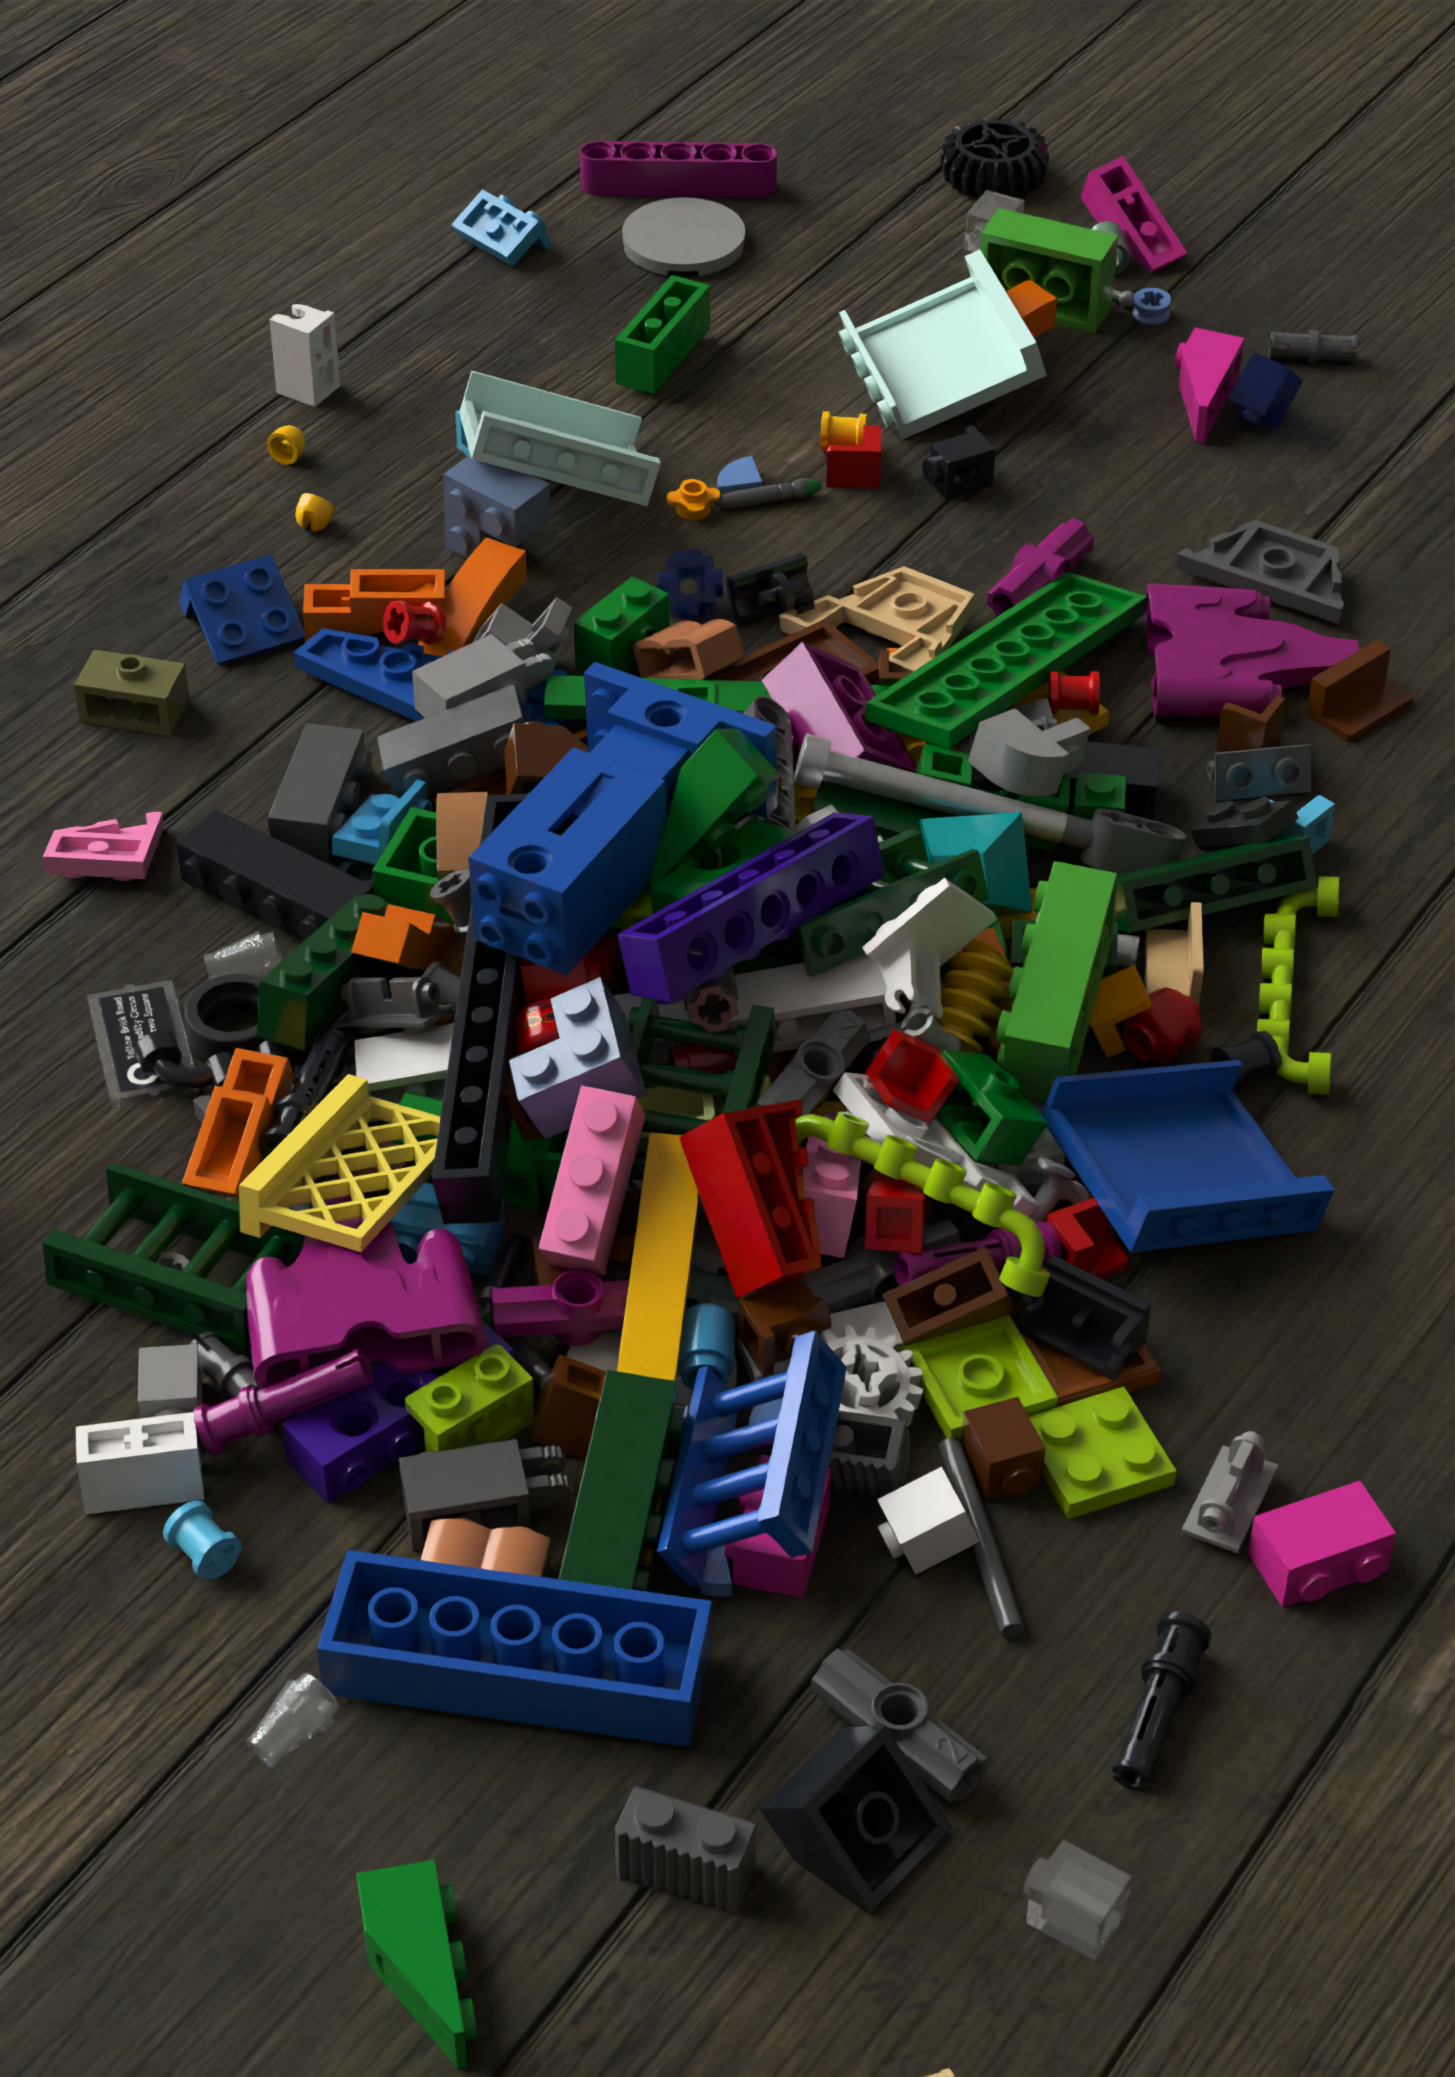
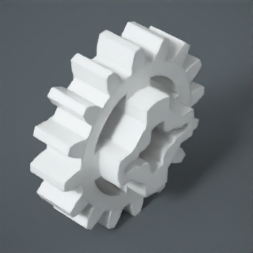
[822,1325,923,1426]

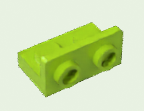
[405,1344,534,1452]

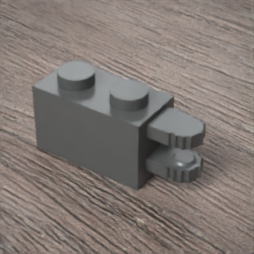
[399,1439,574,1551]

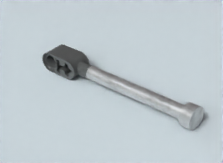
[794,734,1187,875]

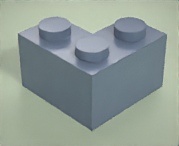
[443,455,550,559]
[509,977,647,1139]

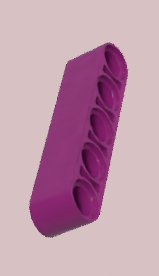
[580,141,778,198]

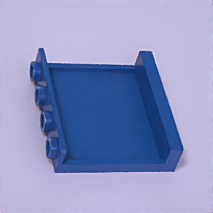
[1042,1060,1335,1253]

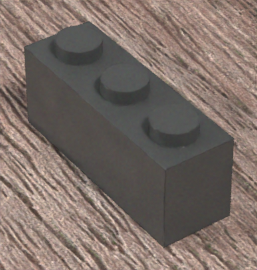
[377,684,531,799]
[268,723,372,863]

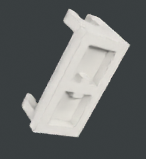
[269,304,340,407]
[76,1412,204,1515]

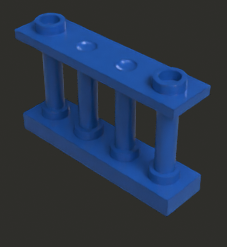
[657,1331,847,1588]

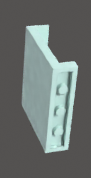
[838,250,1047,440]
[459,371,661,506]

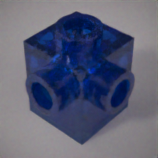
[656,550,723,619]

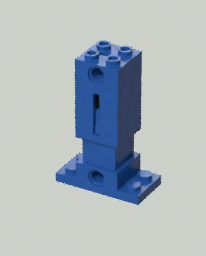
[468,662,777,975]

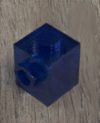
[1228,352,1303,428]

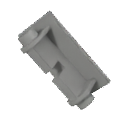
[1181,1431,1278,1553]

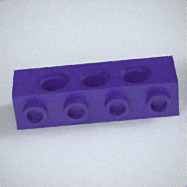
[282,1319,514,1503]

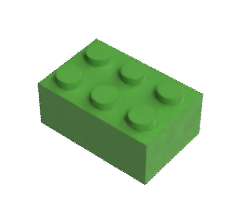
[980,208,1118,334]

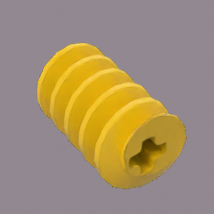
[933,939,1014,1054]

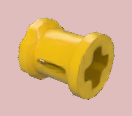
[820,411,868,451]

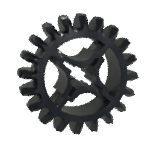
[940,117,1049,201]

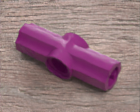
[987,518,1094,617]
[490,1269,629,1346]

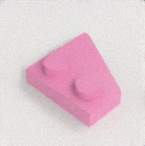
[43,812,164,881]

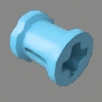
[163,1500,242,1580]

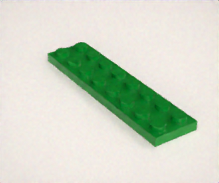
[865,572,1147,749]

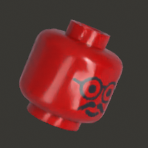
[1123,987,1202,1066]

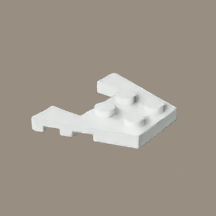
[833,1072,1038,1217]

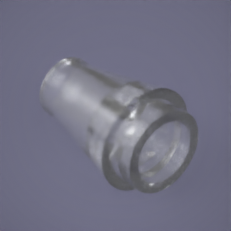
[204,930,282,979]
[246,1673,339,1767]

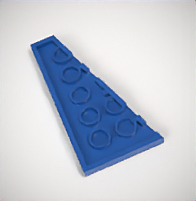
[293,628,579,730]

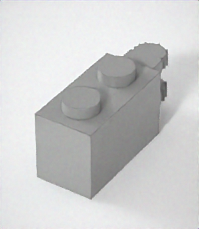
[412,634,555,718]

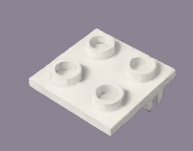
[862,878,997,1019]

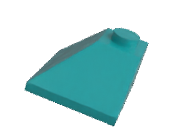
[920,812,1032,916]

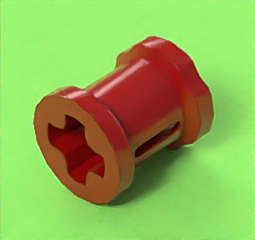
[383,601,447,645]
[1048,671,1100,715]

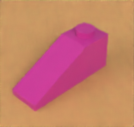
[1081,156,1188,274]
[1175,328,1245,443]

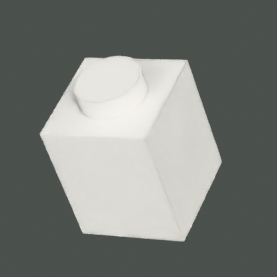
[877,1467,980,1575]

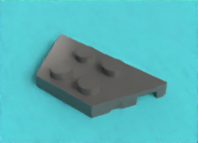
[1176,520,1344,624]

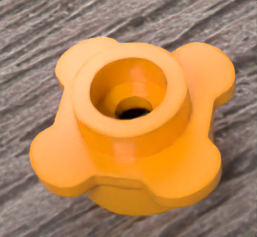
[667,479,720,520]

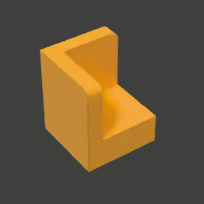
[1090,965,1152,1058]

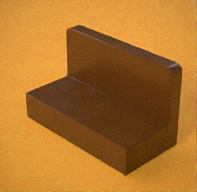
[1306,640,1413,742]

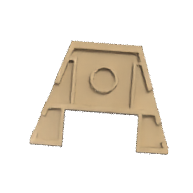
[779,566,976,673]

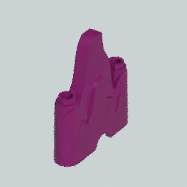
[1144,583,1359,719]
[246,1176,487,1389]

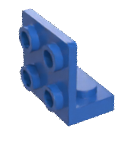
[179,554,304,665]

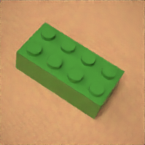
[996,861,1117,1103]

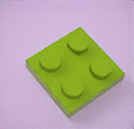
[904,1315,1058,1440]
[1029,1386,1176,1520]

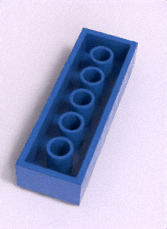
[317,1550,712,1747]

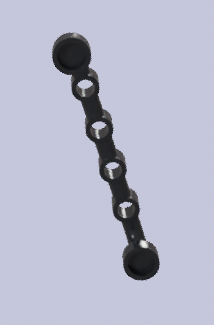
[134,966,424,1090]

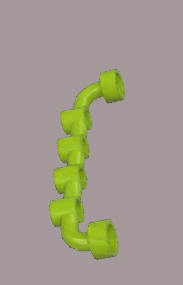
[1257,876,1339,1095]
[795,1112,1051,1297]

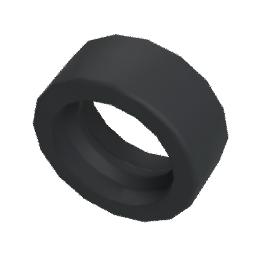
[184,973,267,1063]

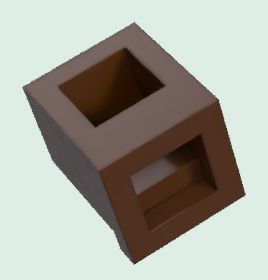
[739,1278,832,1377]

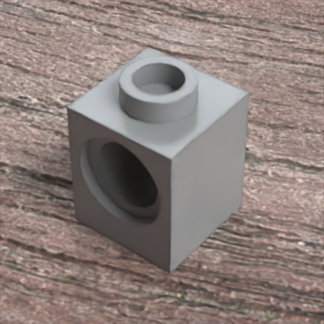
[138,1344,203,1435]

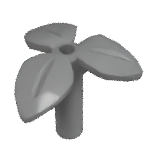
[1016,1156,1091,1223]

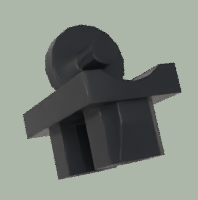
[725,553,814,624]

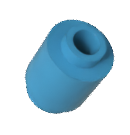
[678,1303,735,1390]

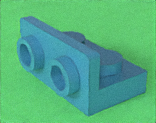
[451,189,552,267]
[332,780,432,865]

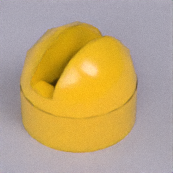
[267,425,306,465]
[295,493,335,532]

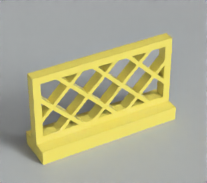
[239,1074,441,1252]

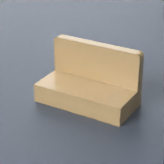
[1144,902,1204,1006]

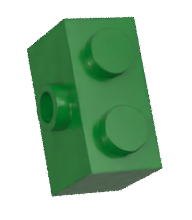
[574,576,669,673]
[936,1049,1048,1166]

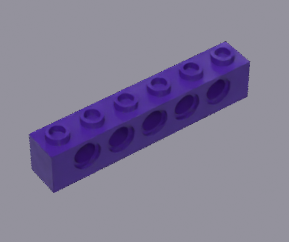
[617,812,885,1005]

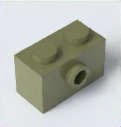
[74,650,190,736]

